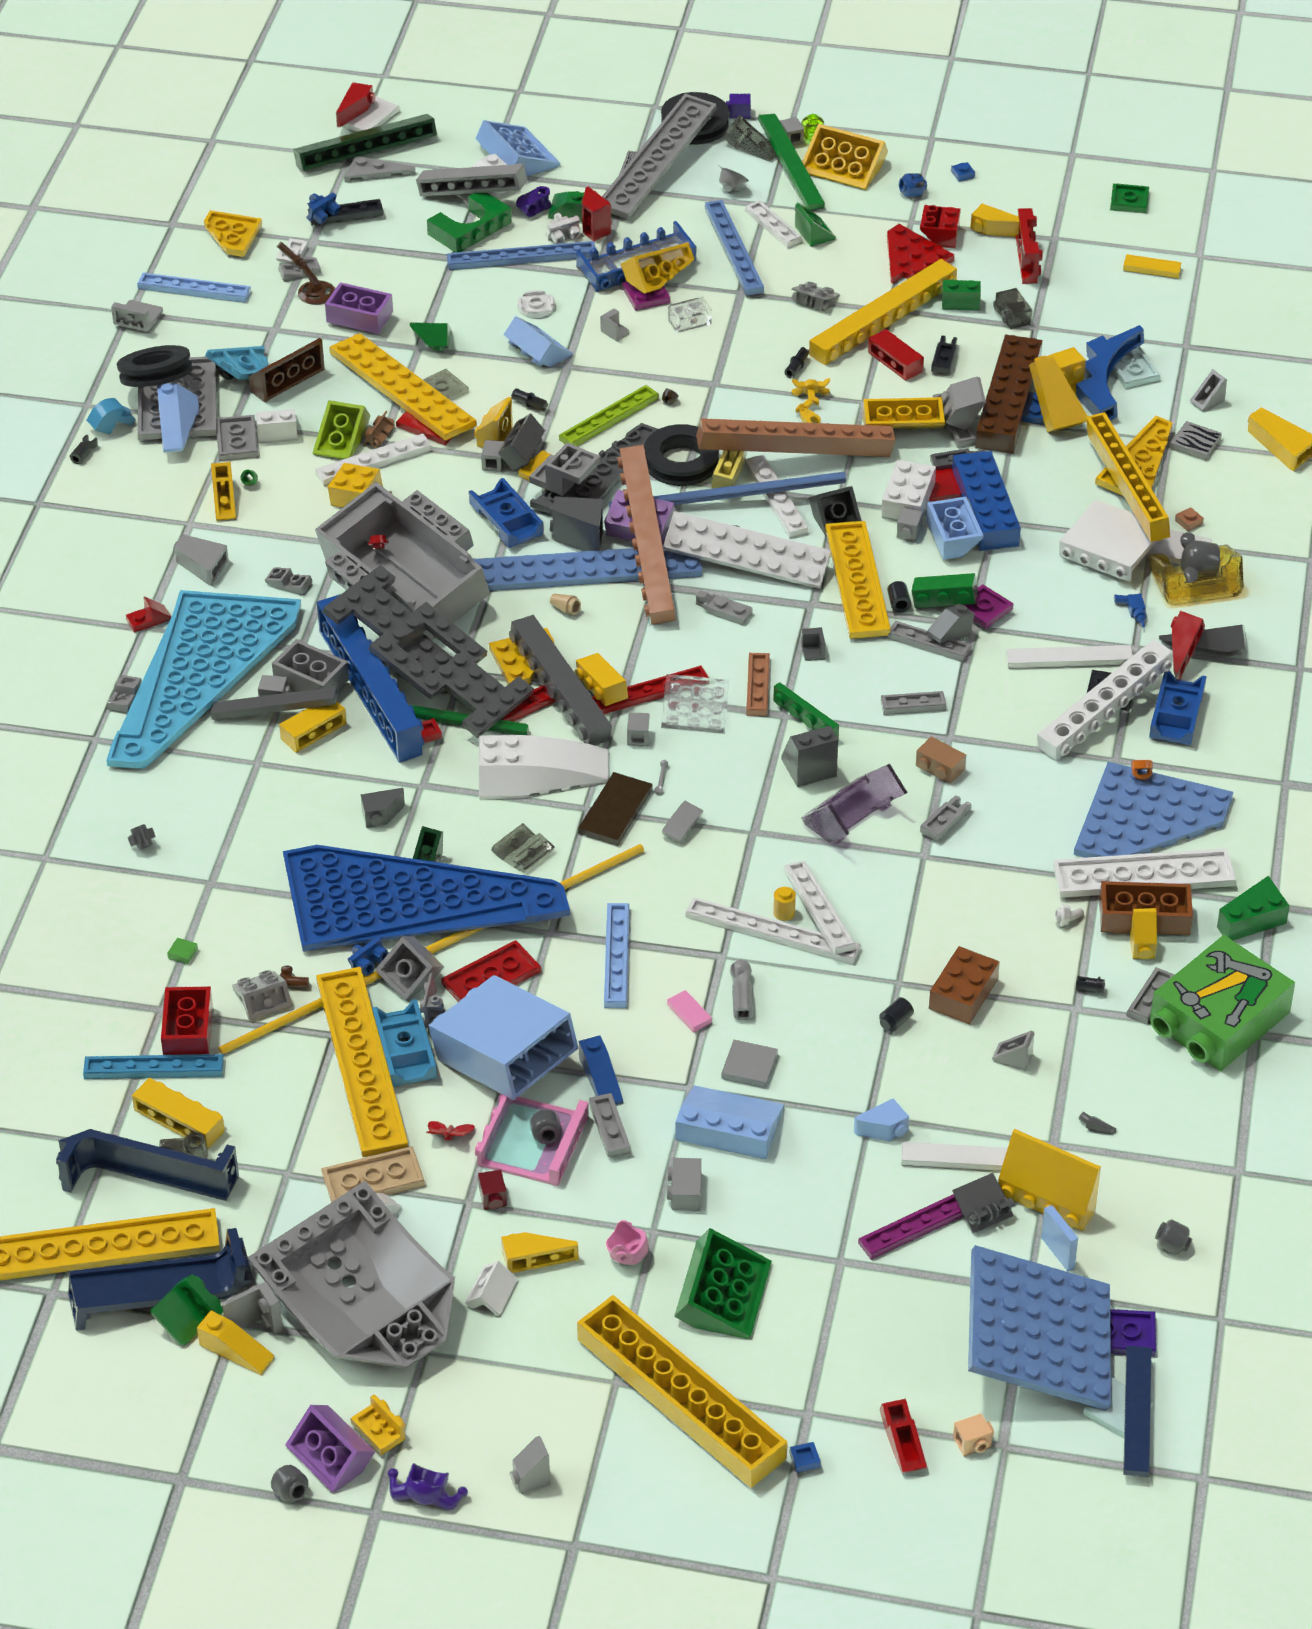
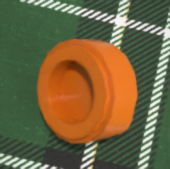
[1131,760,1153,780]

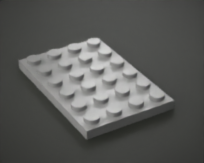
[138,356,217,440]

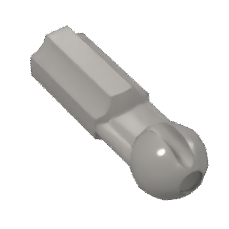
[730,959,753,1020]

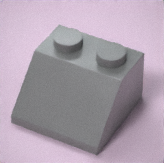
[941,376,986,430]
[375,936,444,1001]

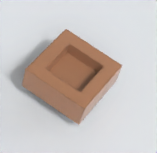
[1175,507,1204,531]

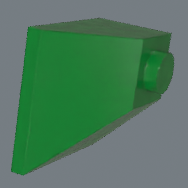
[548,191,584,221]
[410,322,451,352]

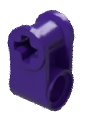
[516,186,551,217]

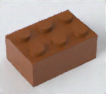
[929,946,1000,1025]

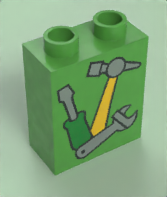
[1150,935,1295,1071]

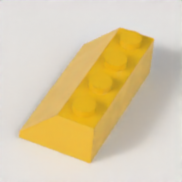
[863,397,945,429]

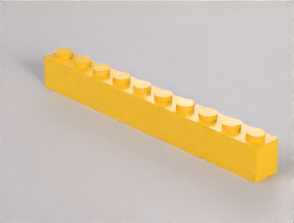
[809,259,957,365]
[1086,412,1170,542]

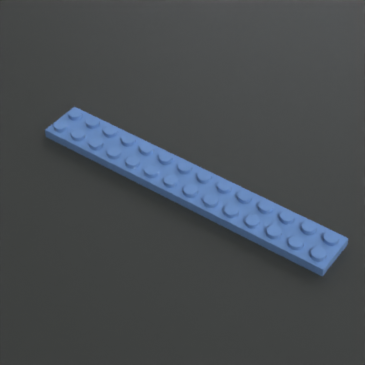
[473,548,702,591]

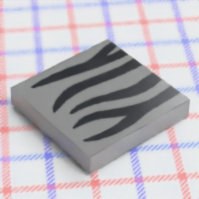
[1170,421,1222,460]

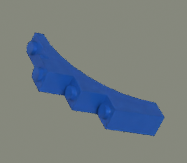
[1076,325,1144,420]

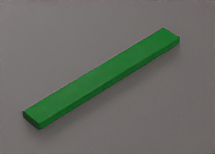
[758,113,825,210]

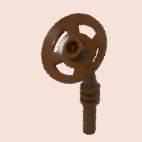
[276,241,335,305]

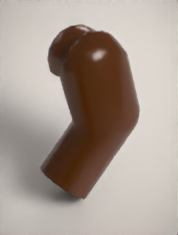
[280,965,309,988]

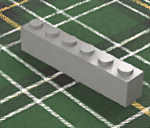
[416,164,528,197]

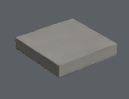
[721,1039,778,1088]

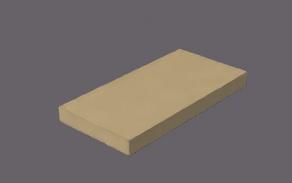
[321,1146,425,1202]

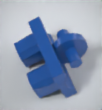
[306,192,340,224]
[347,937,389,976]

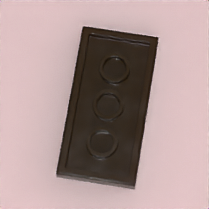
[578,772,653,846]

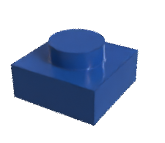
[951,162,975,182]
[789,1442,821,1473]

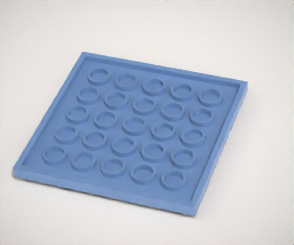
[968,1245,1111,1410]

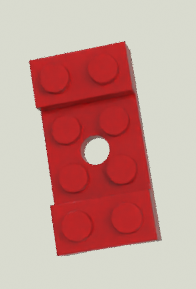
[1015,208,1043,284]

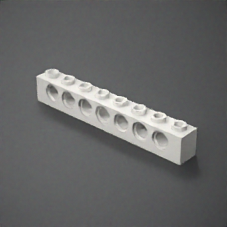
[1037,639,1173,761]

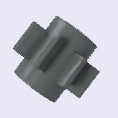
[127,824,156,850]

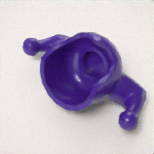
[388,1463,468,1511]

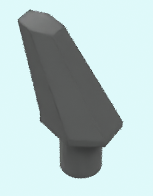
[1079,1112,1117,1134]

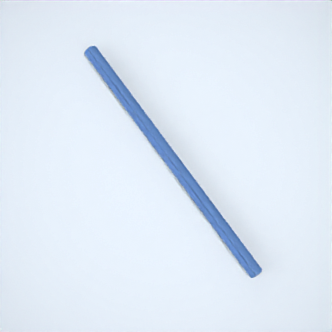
[609,472,846,508]

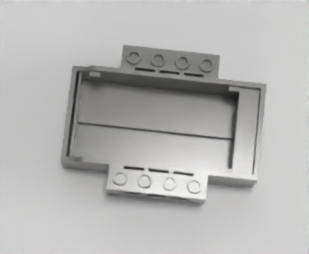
[315,482,490,640]

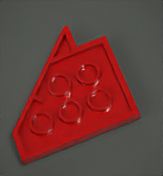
[887,223,955,284]

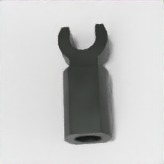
[70,435,98,465]

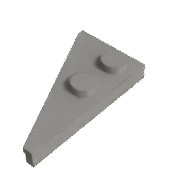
[344,157,416,182]

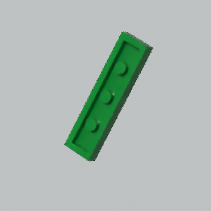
[773,682,839,740]

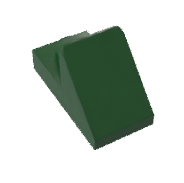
[412,826,443,862]

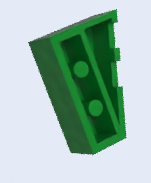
[1217,876,1290,940]

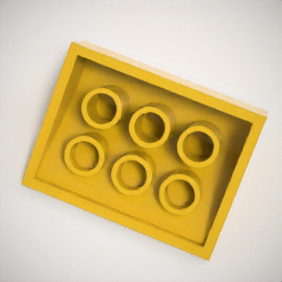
[802,123,888,190]
[998,1129,1101,1232]

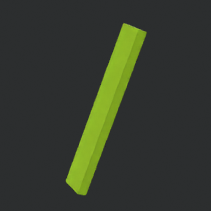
[559,385,659,446]

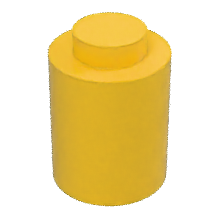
[773,887,796,921]

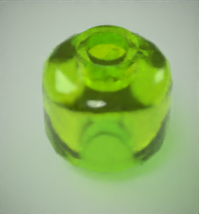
[801,114,824,142]

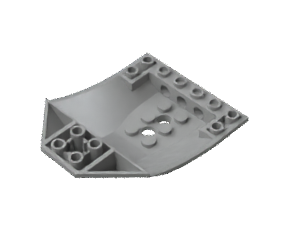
[247,1181,456,1368]

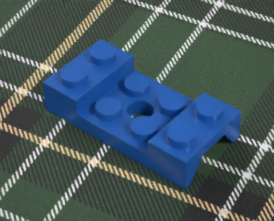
[469,478,544,548]
[1149,670,1207,745]

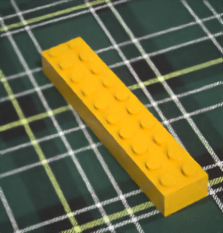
[577,1295,788,1488]

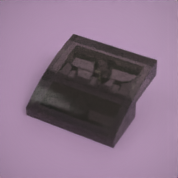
[491,823,555,872]

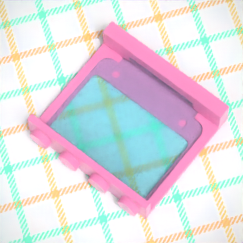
[475,1093,589,1186]

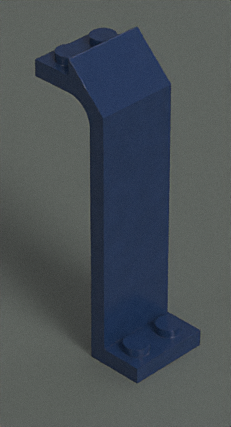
[56,1129,239,1201]
[68,1228,253,1331]

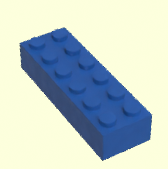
[952,451,1021,551]

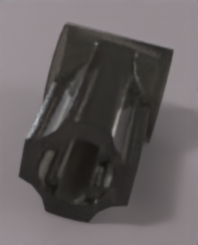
[159,1132,208,1159]

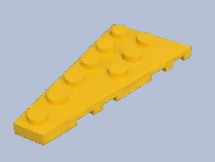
[1095,415,1173,496]

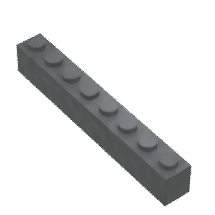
[509,614,612,746]

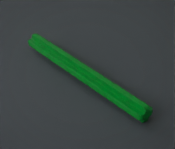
[409,704,529,735]

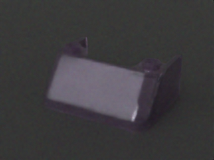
[801,763,908,844]

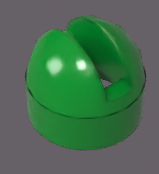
[241,469,258,486]

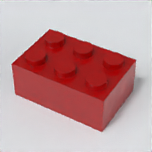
[161,986,213,1055]

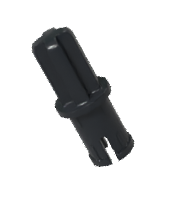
[784,347,810,378]
[511,388,548,411]

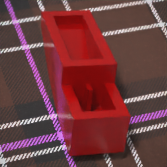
[879,1398,927,1474]

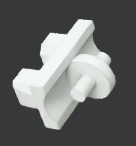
[545,213,580,244]

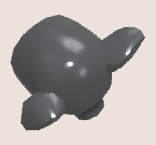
[1180,532,1220,583]

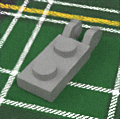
[920,795,972,841]

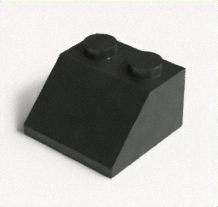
[809,486,862,535]

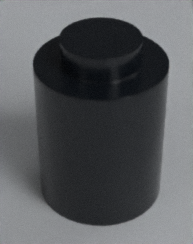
[887,581,912,613]
[879,997,914,1032]

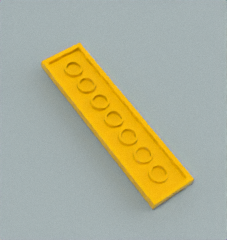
[825,521,891,639]

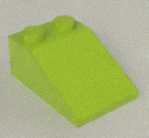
[312,400,371,459]

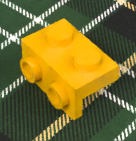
[350,1394,406,1456]

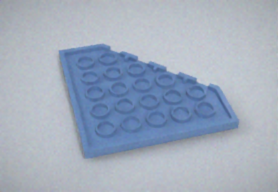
[1073,762,1234,858]

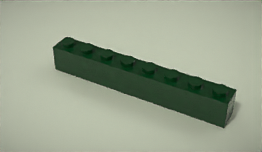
[293,114,437,171]

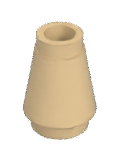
[550,593,581,615]

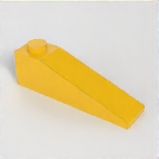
[620,242,695,293]

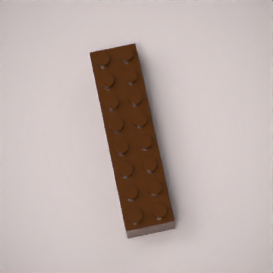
[975,334,1043,454]

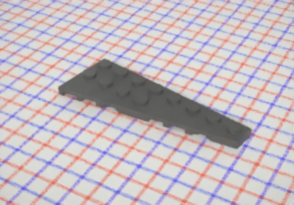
[530,423,658,514]

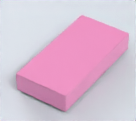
[667,990,712,1033]

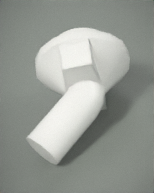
[1055,904,1084,926]

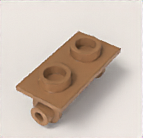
[363,411,395,448]

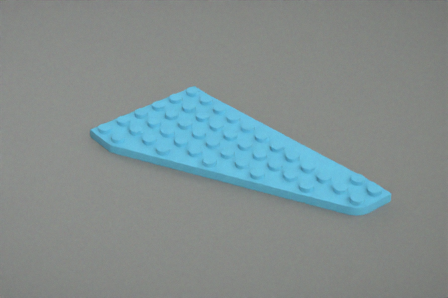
[106,590,302,769]

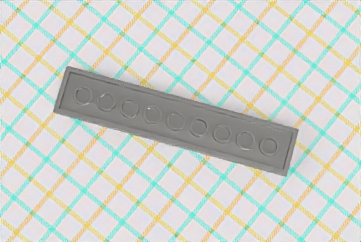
[602,94,717,219]

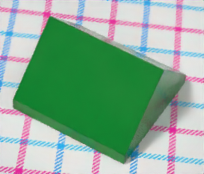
[795,202,836,247]

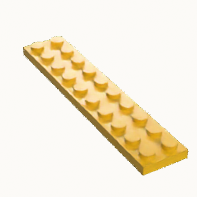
[329,333,477,441]
[316,967,408,1157]
[0,1208,220,1280]

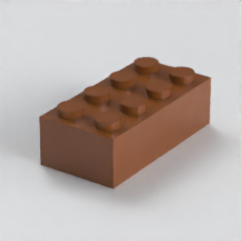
[1099,881,1193,935]

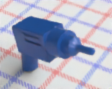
[1114,593,1147,627]

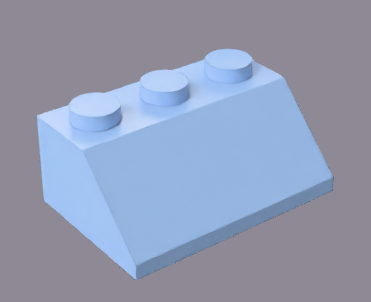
[503,316,573,367]
[926,497,983,560]

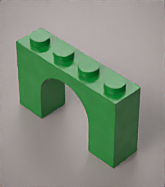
[427,192,512,253]

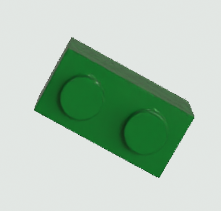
[942,279,981,311]

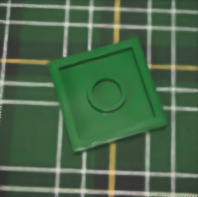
[1110,183,1149,213]

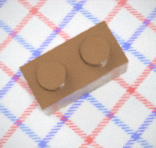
[915,736,967,784]

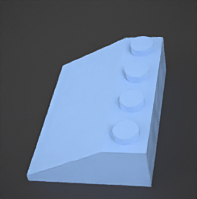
[475,120,561,177]
[675,1085,784,1159]

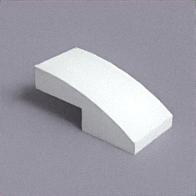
[276,238,308,264]

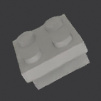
[529,443,601,496]

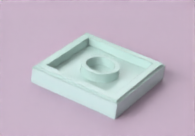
[1083,1377,1153,1438]

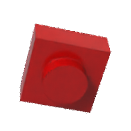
[421,719,442,743]

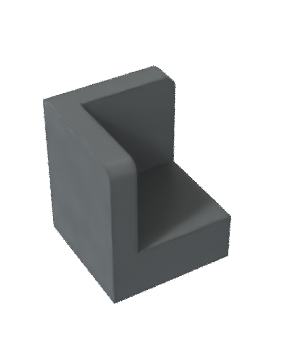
[801,627,826,661]

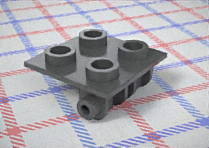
[952,1173,1014,1234]

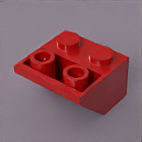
[582,186,612,241]
[920,205,961,249]

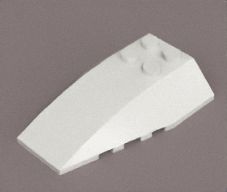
[479,735,608,799]

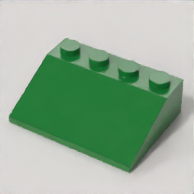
[674,1228,772,1339]

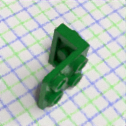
[151,1274,223,1346]

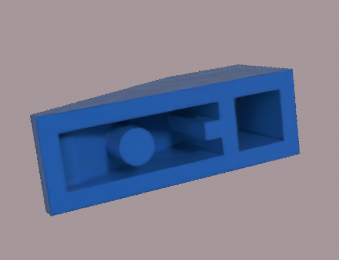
[578,1035,623,1105]

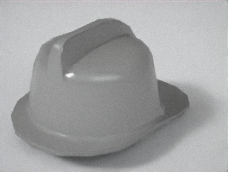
[718,165,749,191]

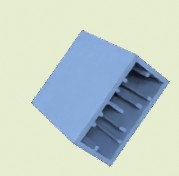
[428,975,579,1100]

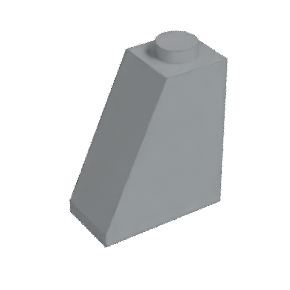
[173,534,229,586]

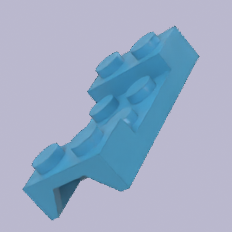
[372,999,437,1087]

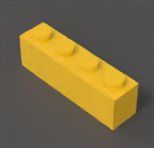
[132,1078,225,1150]

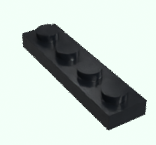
[308,199,384,226]

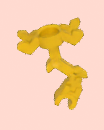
[791,378,831,423]

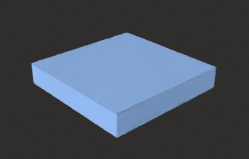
[1041,1205,1078,1272]

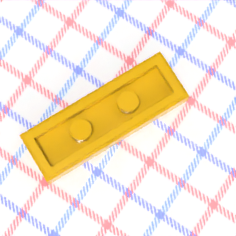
[1123,254,1182,278]

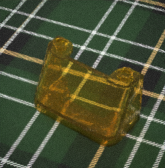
[1149,544,1244,605]

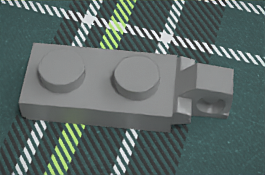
[696,591,753,625]

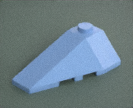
[157,383,199,453]

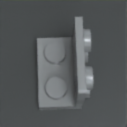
[111,300,163,332]
[232,970,293,1020]
[222,1281,283,1335]

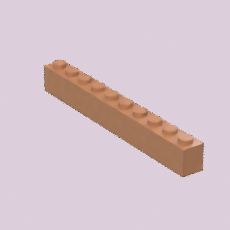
[696,418,895,457]
[617,445,676,625]

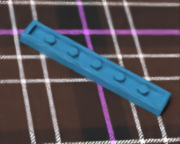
[83,1054,224,1079]

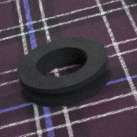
[661,92,729,145]
[117,345,193,387]
[644,424,719,486]

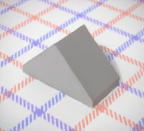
[1190,369,1227,411]
[992,1030,1035,1071]

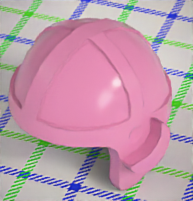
[606,1220,649,1265]

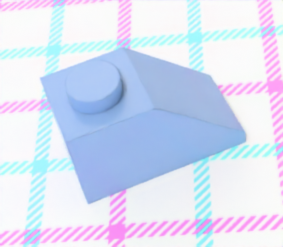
[854,1098,909,1141]

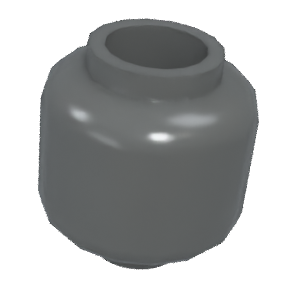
[530,1109,562,1144]
[1155,1219,1193,1255]
[271,1465,309,1503]

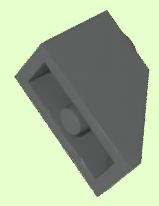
[926,604,975,643]
[360,788,405,828]

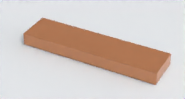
[746,653,770,716]

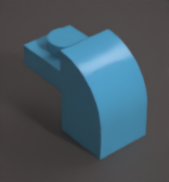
[86,398,136,434]

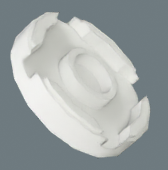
[517,290,555,318]

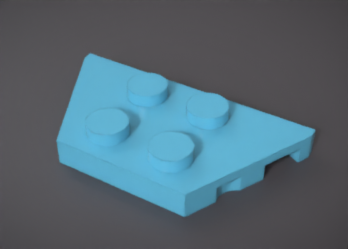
[205,346,268,380]

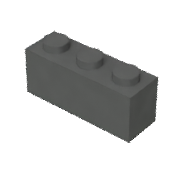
[498,413,545,470]

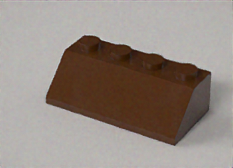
[249,338,325,403]

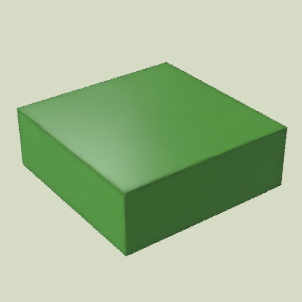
[167,938,198,964]

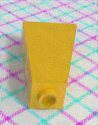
[1029,356,1088,433]
[1248,407,1312,471]

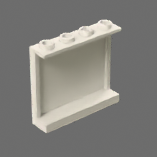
[1059,499,1166,582]

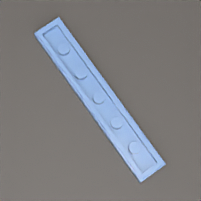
[137,272,251,303]
[604,903,629,1008]

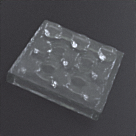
[661,674,730,734]

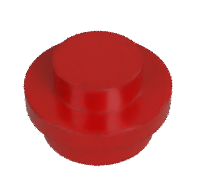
[368,535,389,550]

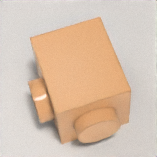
[953,1413,994,1457]

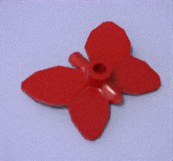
[426,1121,475,1140]

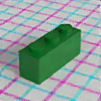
[911,573,978,608]

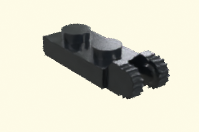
[931,335,958,374]

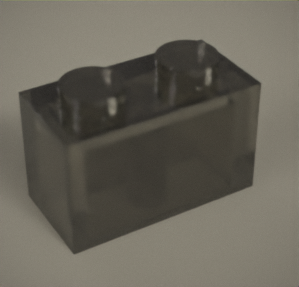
[993,288,1032,330]

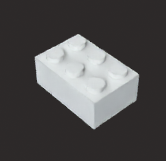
[882,460,936,520]

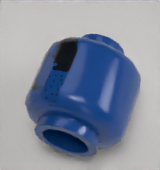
[899,173,927,197]

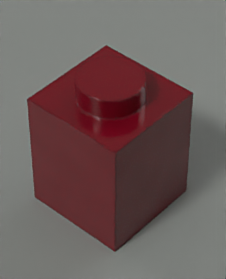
[478,1169,507,1210]

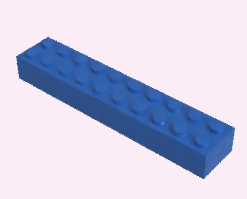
[317,594,424,763]

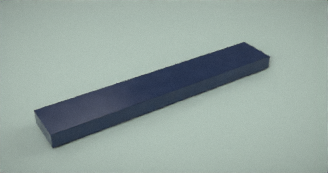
[1123,1346,1152,1477]

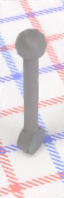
[654,759,668,795]

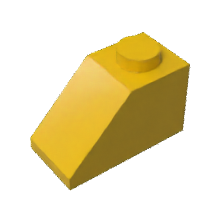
[1130,908,1157,959]

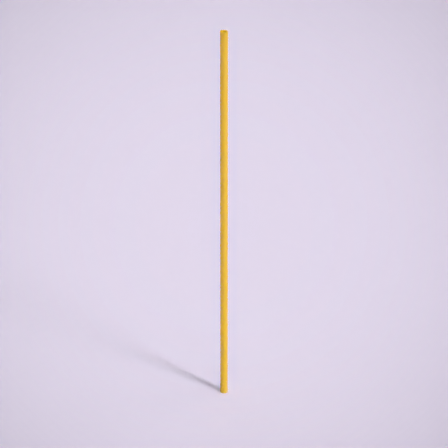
[218,844,644,1055]

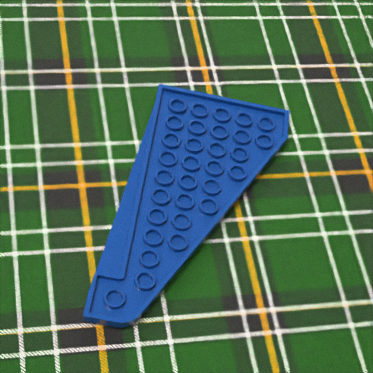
[282,844,571,952]

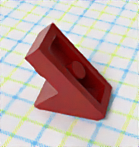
[125,596,172,633]

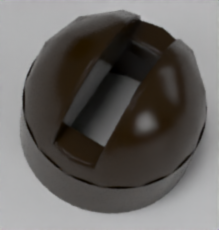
[662,388,679,405]

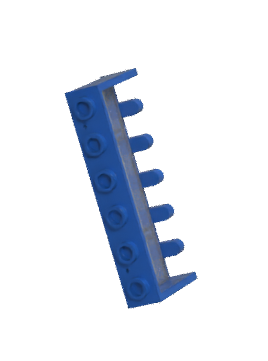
[576,221,697,292]

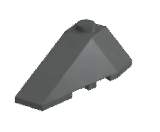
[1159,624,1246,656]

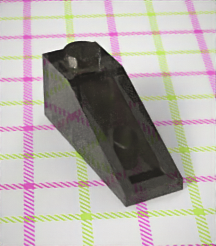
[722,115,777,162]

